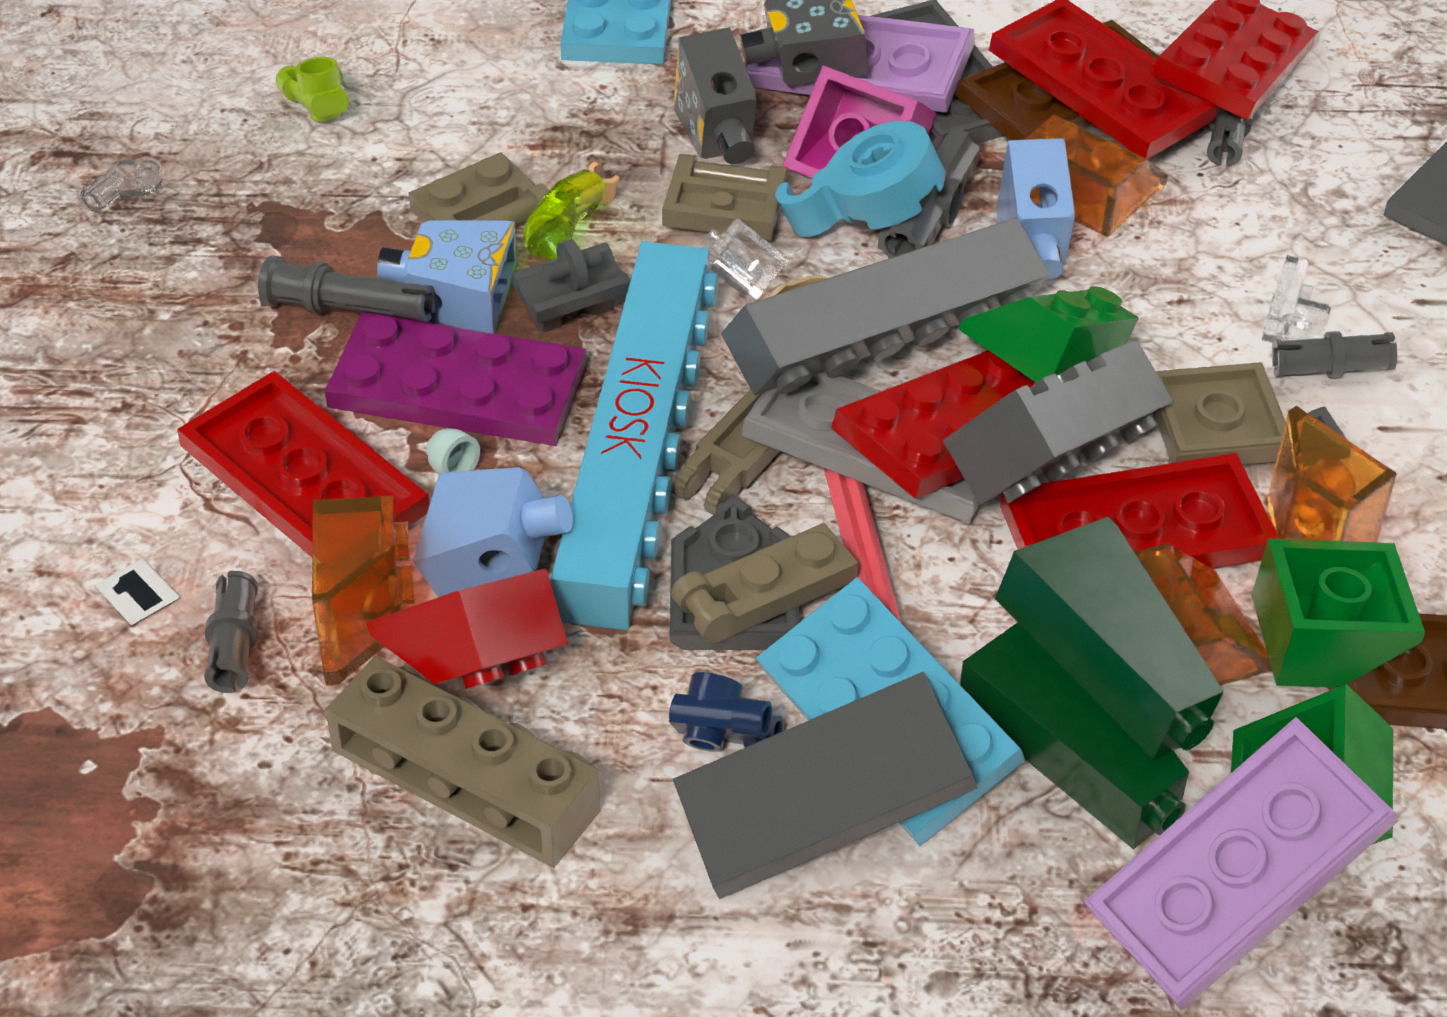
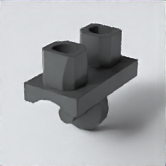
[512,239,631,333]

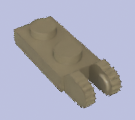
[671,389,780,515]

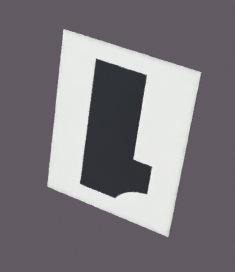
[94,558,181,626]

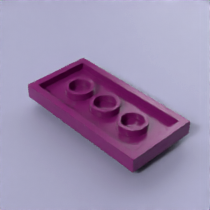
[325,312,587,446]

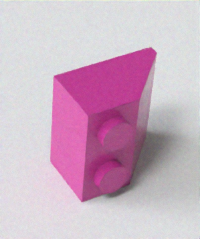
[782,65,937,178]

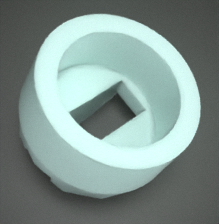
[426,428,480,474]

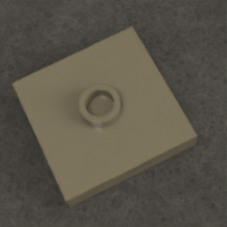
[1154,362,1295,465]

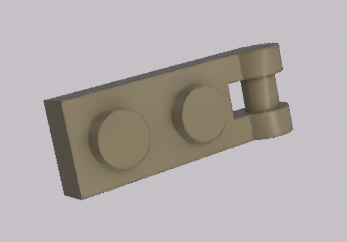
[671,523,859,643]

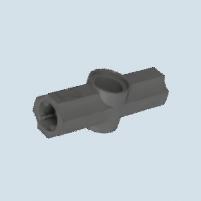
[878,128,980,258]

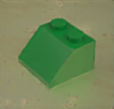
[958,286,1139,382]
[1251,538,1425,687]
[1231,684,1394,845]

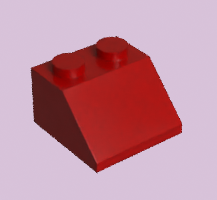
[366,568,569,689]

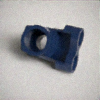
[669,672,783,752]

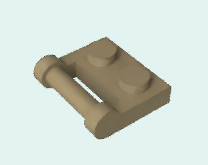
[408,152,556,225]
[662,154,788,240]

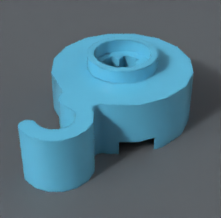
[775,121,946,237]

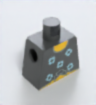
[740,0,870,85]
[673,27,757,164]

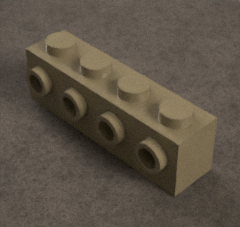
[326,656,600,868]

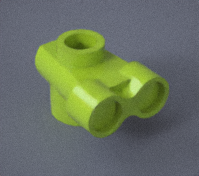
[275,56,349,122]

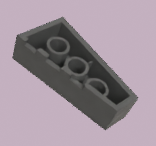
[943,340,1173,505]

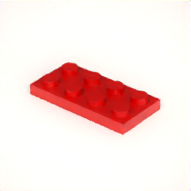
[989,0,1219,160]
[1152,0,1319,120]
[831,350,1036,499]
[177,371,430,576]
[1000,453,1280,578]

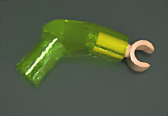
[523,162,620,261]

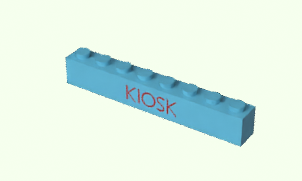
[551,241,718,631]

